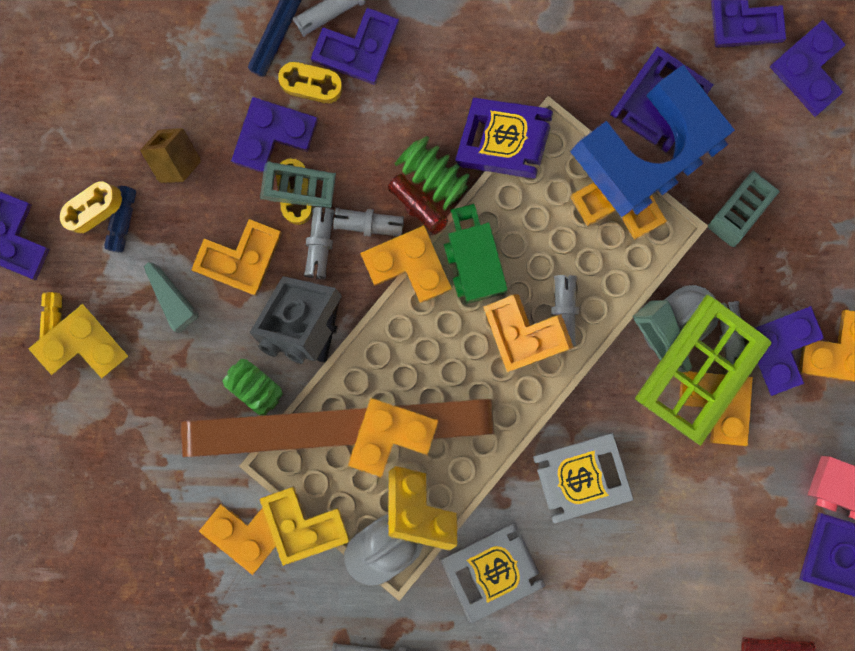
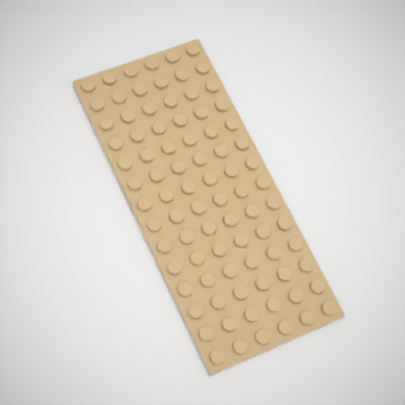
[239,96,708,601]

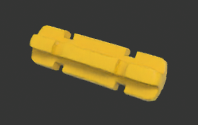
[40,292,62,339]

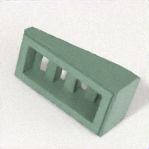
[260,162,336,208]
[708,171,780,247]
[144,262,199,333]
[633,300,692,372]

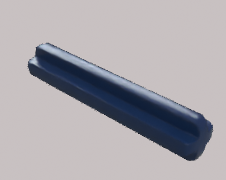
[248,0,302,77]

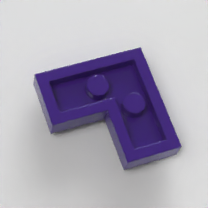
[711,0,786,48]
[311,8,399,85]
[770,20,846,117]
[231,97,318,173]
[0,192,50,280]
[755,306,825,396]

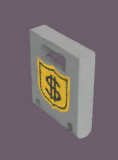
[533,432,634,523]
[439,523,545,624]

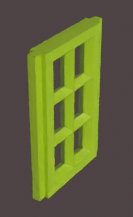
[635,294,772,446]

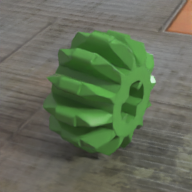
[222,359,283,416]

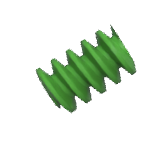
[395,136,470,211]

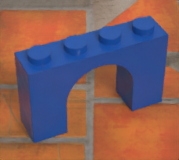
[570,65,735,217]

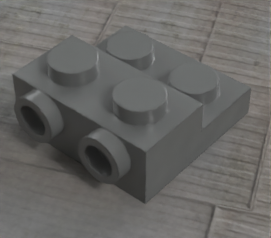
[250,276,342,364]

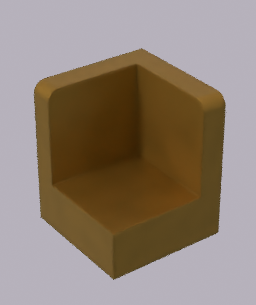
[140,128,201,183]

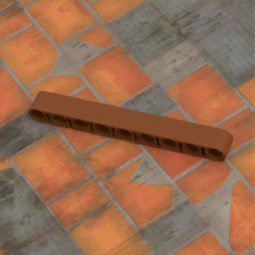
[180,399,495,457]

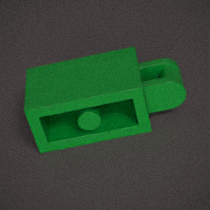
[443,204,508,304]

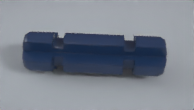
[104,185,136,253]

